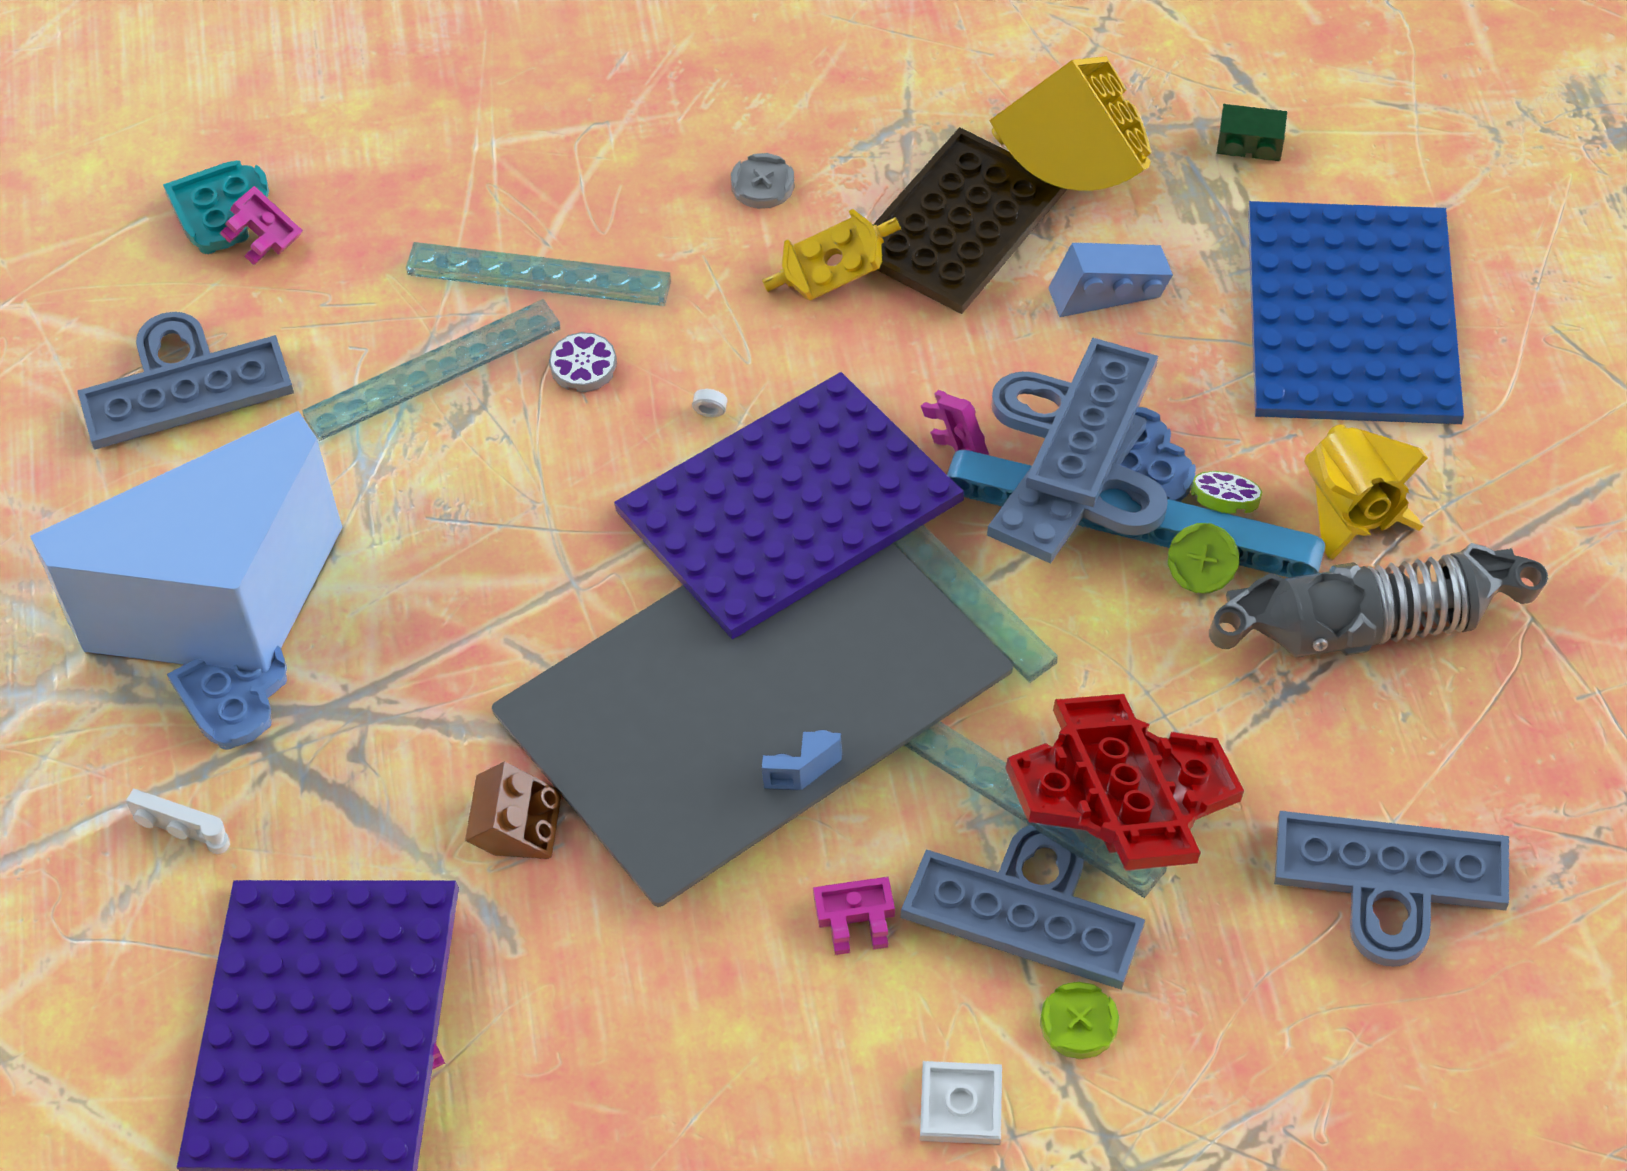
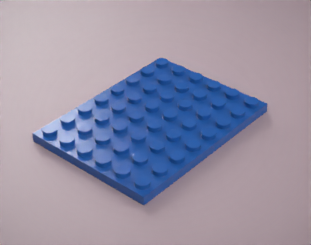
[1248,201,1464,424]

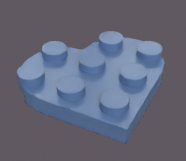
[1120,407,1196,502]
[167,645,287,750]

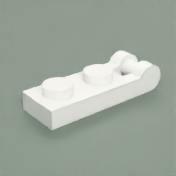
[126,788,230,854]

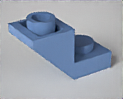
[762,730,842,790]

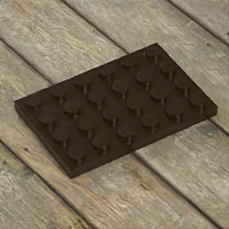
[873,127,1067,314]

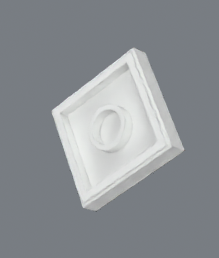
[920,1061,1002,1145]

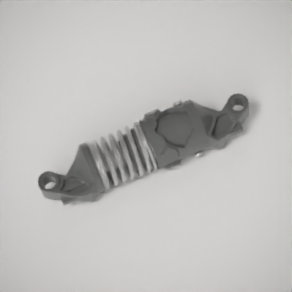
[1209,543,1548,658]

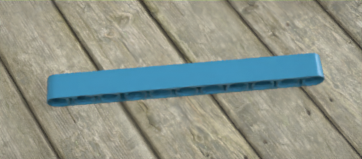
[947,450,1325,577]

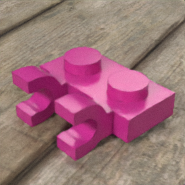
[220,186,303,265]
[921,390,990,456]
[813,876,895,955]

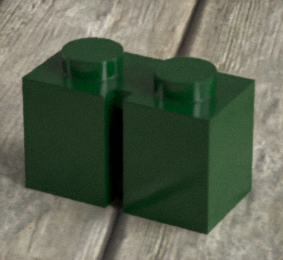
[1216,104,1287,161]

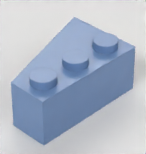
[1048,243,1173,317]

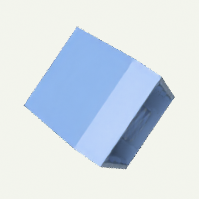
[30,411,342,673]

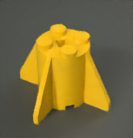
[1304,424,1428,560]

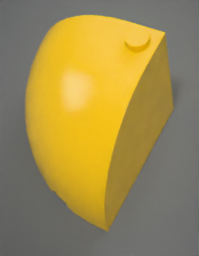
[989,56,1151,191]

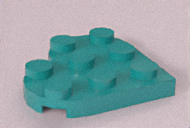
[163,160,269,254]

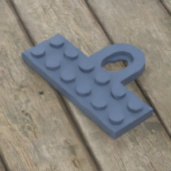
[77,312,294,450]
[991,338,1158,507]
[987,415,1168,564]
[1274,811,1509,967]
[900,823,1145,990]

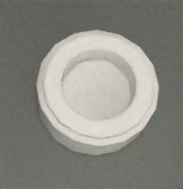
[692,389,727,417]

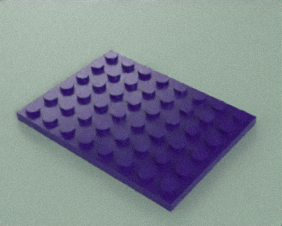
[614,372,964,640]
[177,880,459,1171]

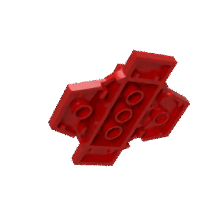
[1005,694,1244,871]

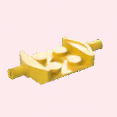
[762,209,901,301]

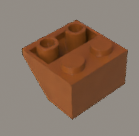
[465,761,561,859]

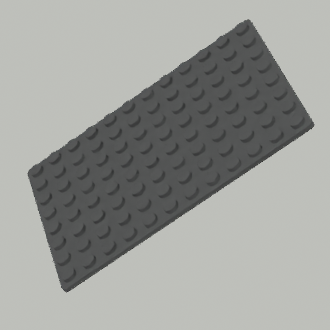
[492,543,1013,907]

